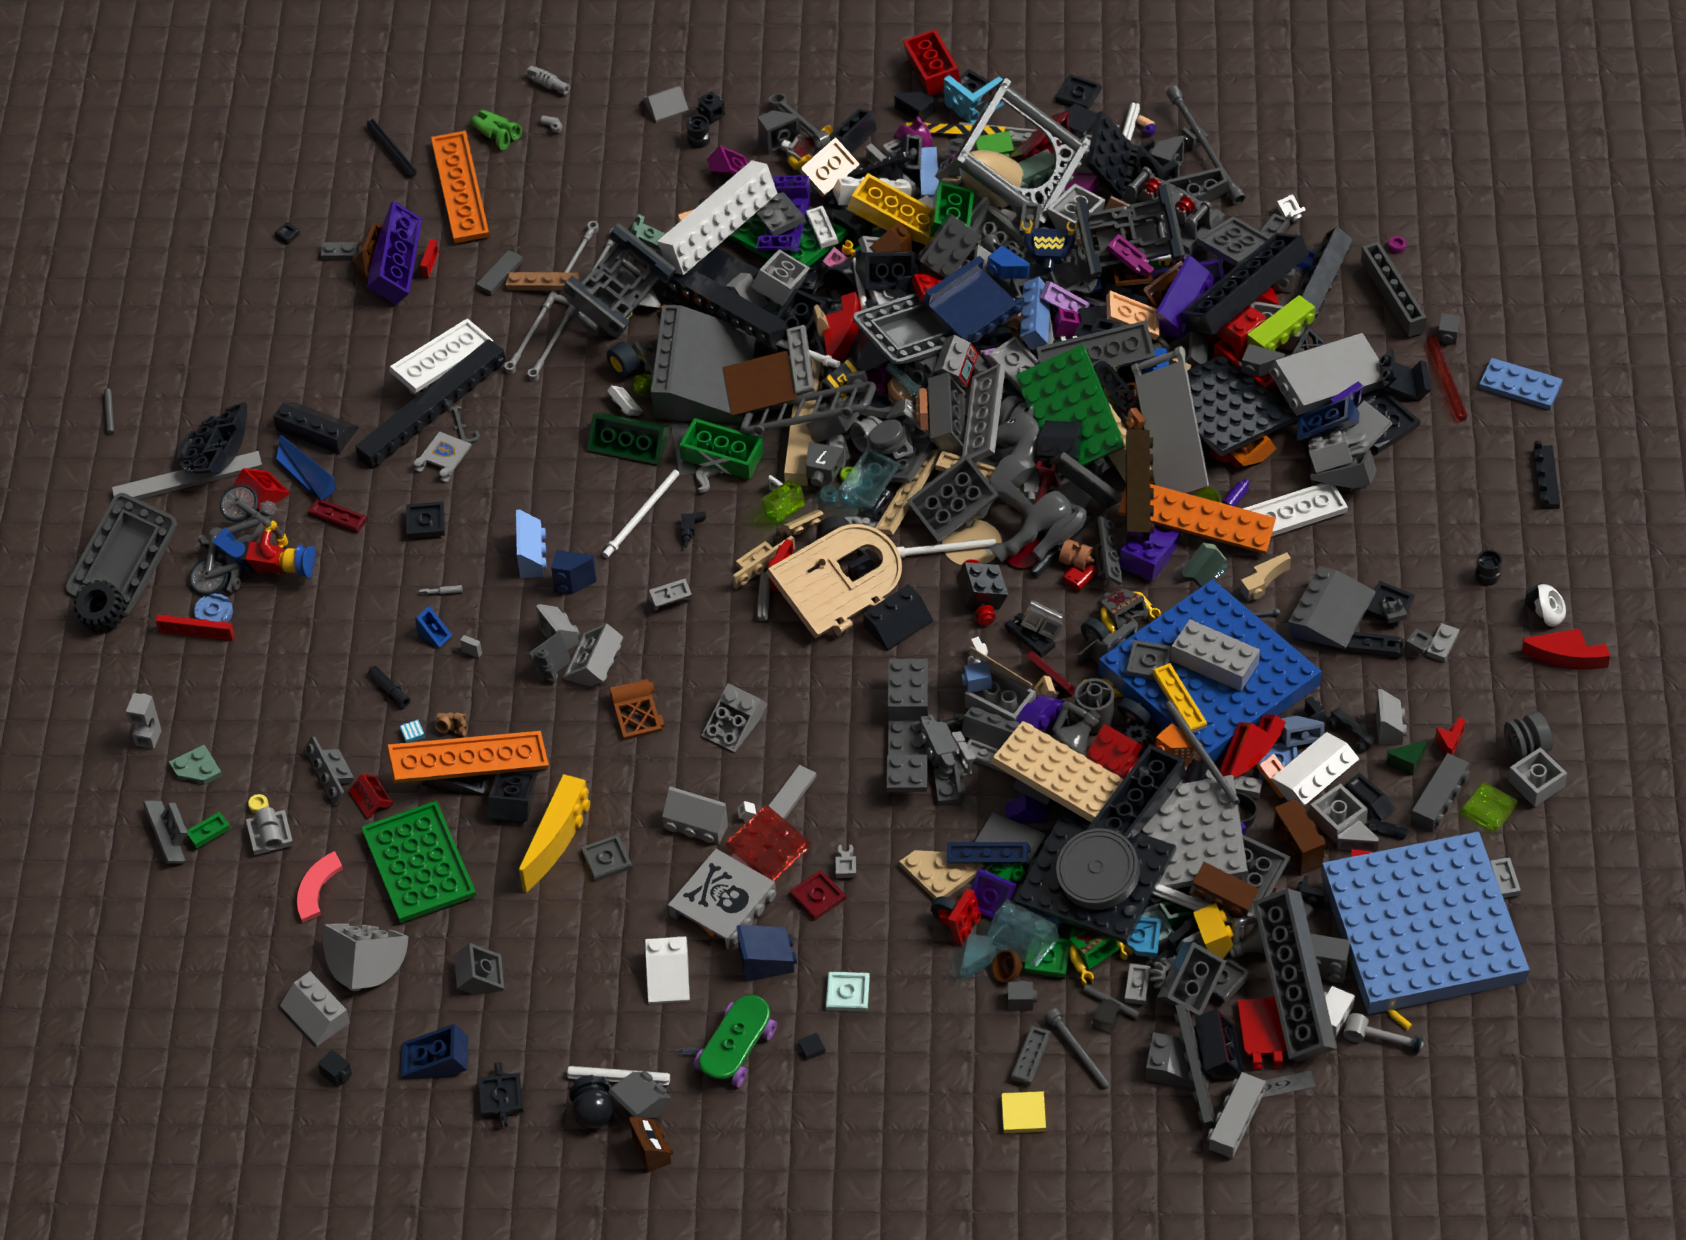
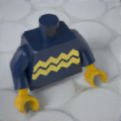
[1021,220,1079,272]

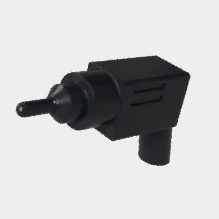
[681,511,706,548]

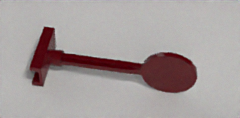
[1006,461,1061,569]

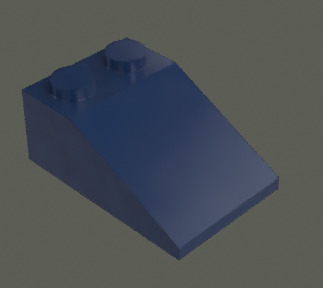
[401,1024,468,1079]

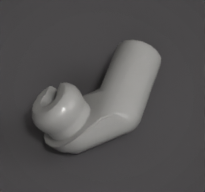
[541,116,562,133]

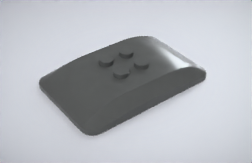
[853,293,957,364]
[66,493,177,616]

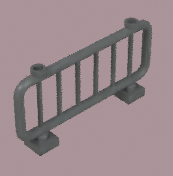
[740,371,876,437]

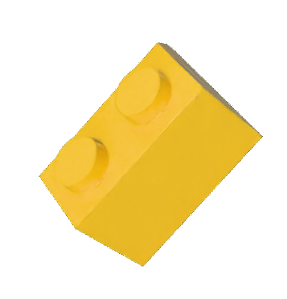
[1193,903,1234,959]

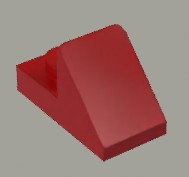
[1435,717,1466,756]

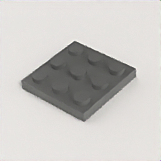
[1196,216,1270,266]

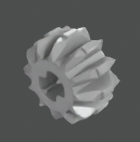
[1149,958,1174,990]

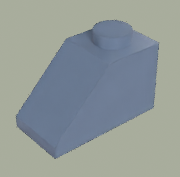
[1279,716,1324,747]

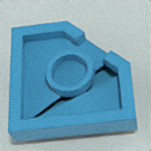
[1126,917,1161,958]

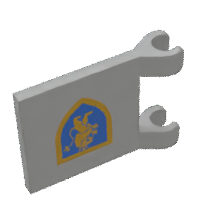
[414,431,472,482]

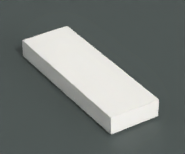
[806,206,838,249]

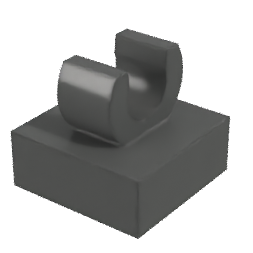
[1382,599,1407,623]
[1406,629,1433,655]

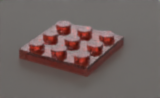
[726,805,811,881]

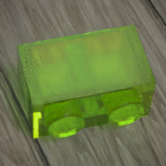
[761,480,806,523]

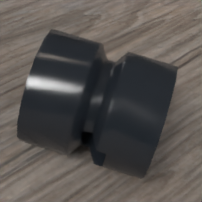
[686,115,710,148]
[1475,550,1502,586]

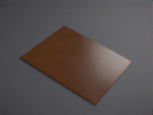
[723,351,797,416]

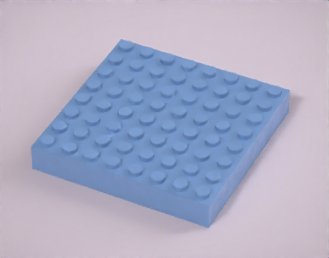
[1320,832,1529,1015]

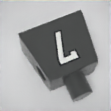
[806,442,845,486]

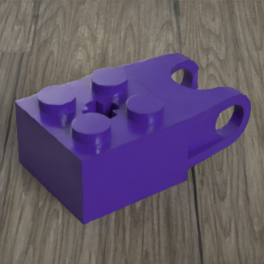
[1119,524,1181,582]

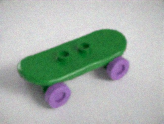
[694,995,777,1088]

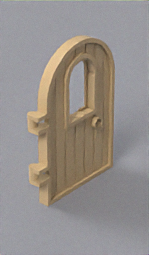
[766,524,902,639]

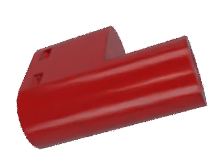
[1063,565,1098,592]

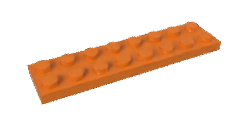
[431,131,490,243]
[1118,484,1276,555]
[386,731,549,783]

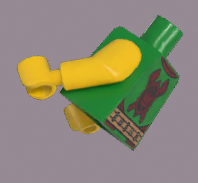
[1069,928,1133,986]

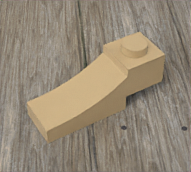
[1240,552,1291,602]

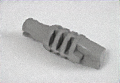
[527,66,570,95]

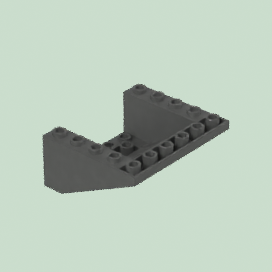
[651,305,757,423]

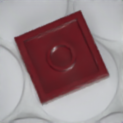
[789,870,846,921]

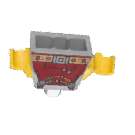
[781,125,833,171]

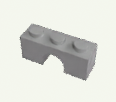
[126,693,162,749]

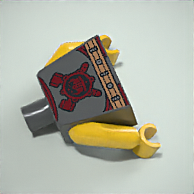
[1100,588,1161,634]

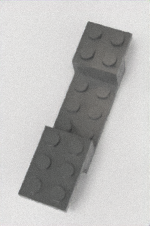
[887,659,928,792]

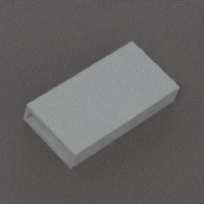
[1268,333,1383,416]

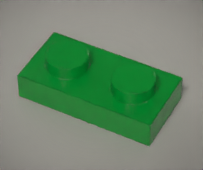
[187,812,231,849]

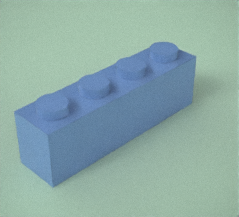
[1020,277,1050,350]

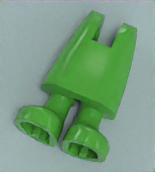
[470,110,522,150]

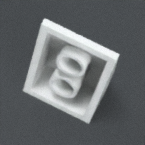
[645,937,690,1004]

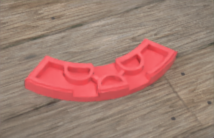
[297,851,343,923]

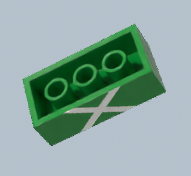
[679,418,764,480]

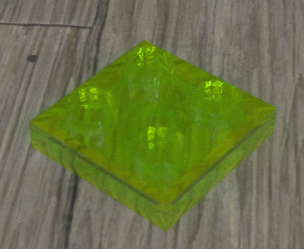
[1462,782,1518,832]

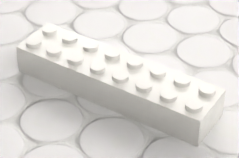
[657,161,777,275]

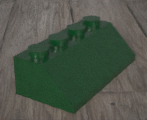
[587,412,670,465]

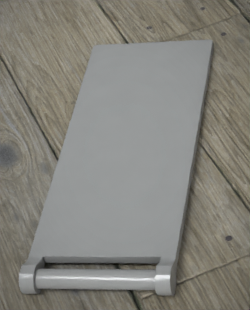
[1131,346,1209,494]

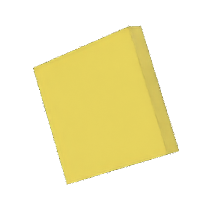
[1002,1091,1046,1133]

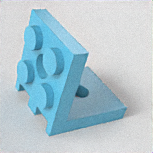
[944,76,1004,123]

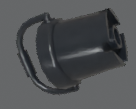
[811,250,868,307]

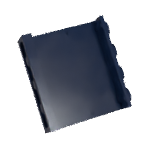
[923,256,1025,344]

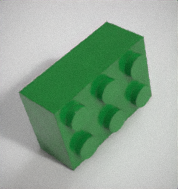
[929,182,974,237]

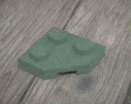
[169,745,222,785]

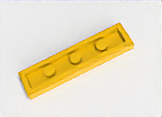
[1152,663,1207,732]

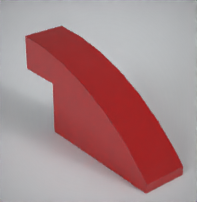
[824,292,861,369]
[1521,628,1610,669]
[1219,714,1286,778]

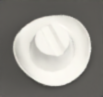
[1534,584,1566,627]

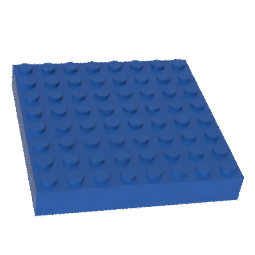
[1098,579,1322,768]

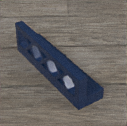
[947,842,1031,864]

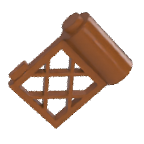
[609,679,665,740]

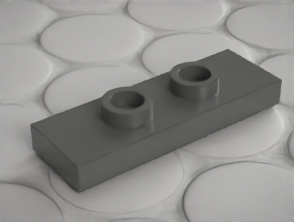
[1011,1026,1051,1086]

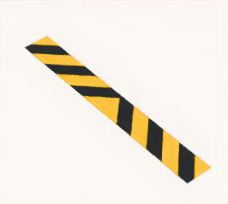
[906,122,1006,135]

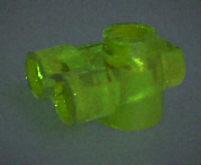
[633,373,653,395]

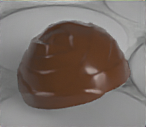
[992,949,1022,983]

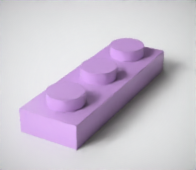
[1040,281,1090,313]

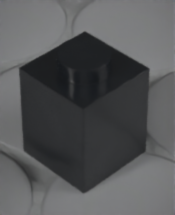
[318,1049,352,1088]

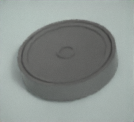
[1056,828,1140,910]

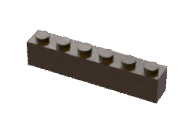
[1126,429,1154,541]

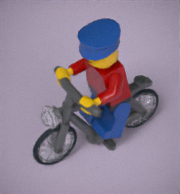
[190,485,316,596]

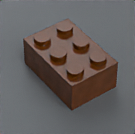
[1273,799,1326,875]
[1189,862,1259,918]

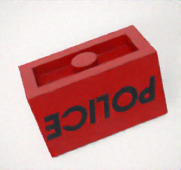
[349,774,394,818]

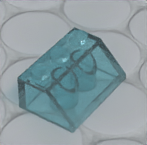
[838,446,901,509]
[986,899,1059,967]

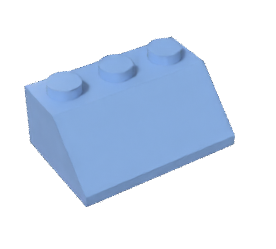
[516,510,547,578]

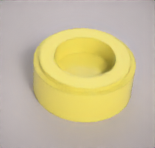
[248,794,269,814]

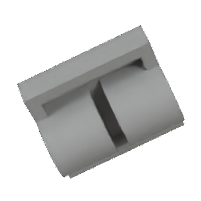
[246,807,294,855]

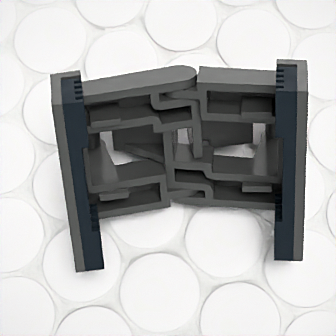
[560,223,676,339]

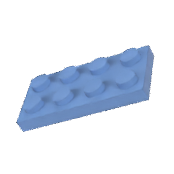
[1479,358,1563,410]

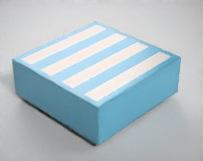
[400,720,425,743]

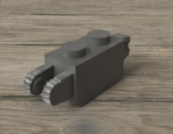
[919,715,958,776]

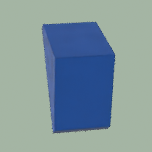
[415,606,453,648]

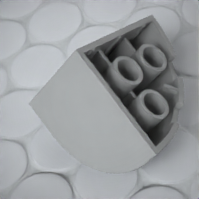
[323,924,408,991]

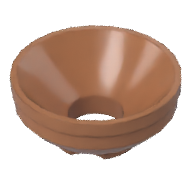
[887,377,917,404]

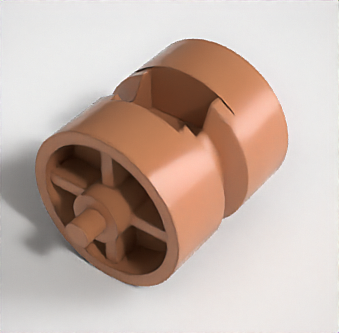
[1058,539,1095,571]

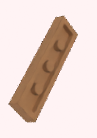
[505,272,580,291]

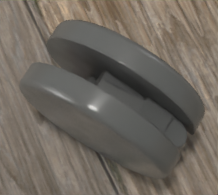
[869,420,907,455]

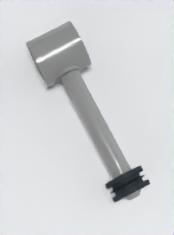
[1343,1013,1424,1053]

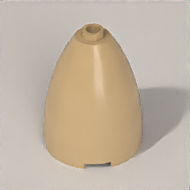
[959,150,1024,208]

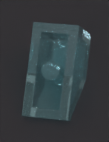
[961,934,997,979]

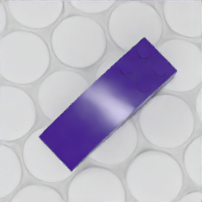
[367,201,422,305]

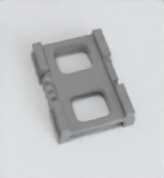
[951,731,976,777]

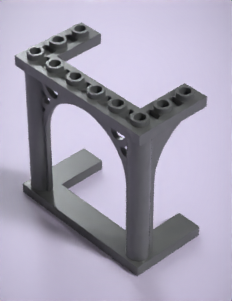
[935,77,1091,228]

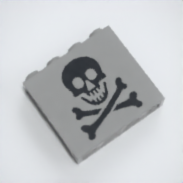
[668,849,776,950]

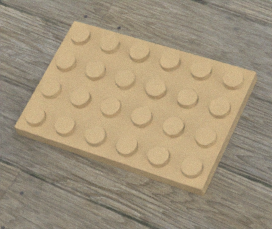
[990,721,1123,822]

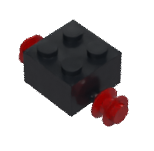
[956,559,1008,625]

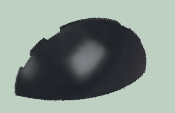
[177,402,247,474]

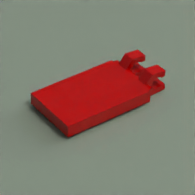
[1237,997,1287,1071]

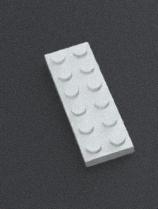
[389,318,493,393]
[1243,483,1348,537]

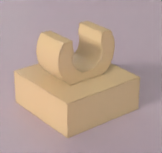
[1034,676,1060,698]

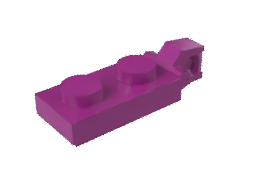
[1106,234,1154,278]

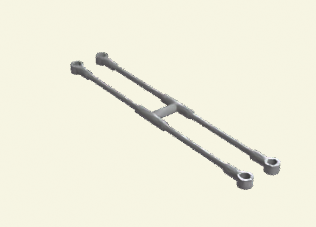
[504,221,614,381]

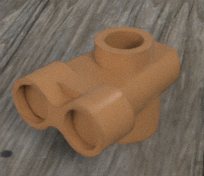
[435,712,468,736]

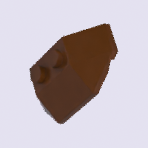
[353,224,383,289]

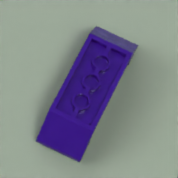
[756,175,810,252]

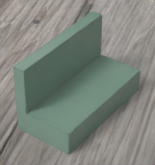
[1181,543,1227,586]

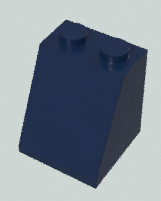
[736,925,797,982]

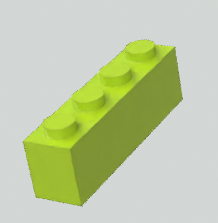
[1247,295,1315,351]

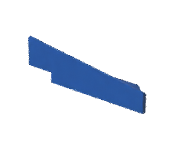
[276,435,336,500]

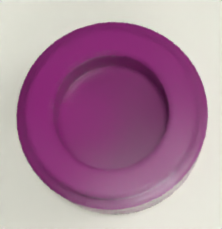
[1388,236,1407,254]

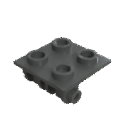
[529,632,571,683]

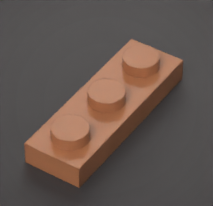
[916,388,928,430]

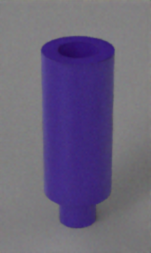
[1221,479,1250,507]

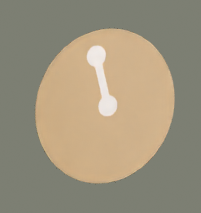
[942,519,1002,565]

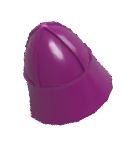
[893,116,932,148]

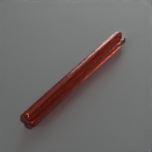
[1426,334,1467,422]

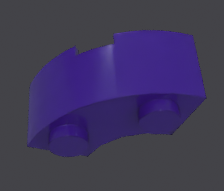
[1016,695,1065,732]

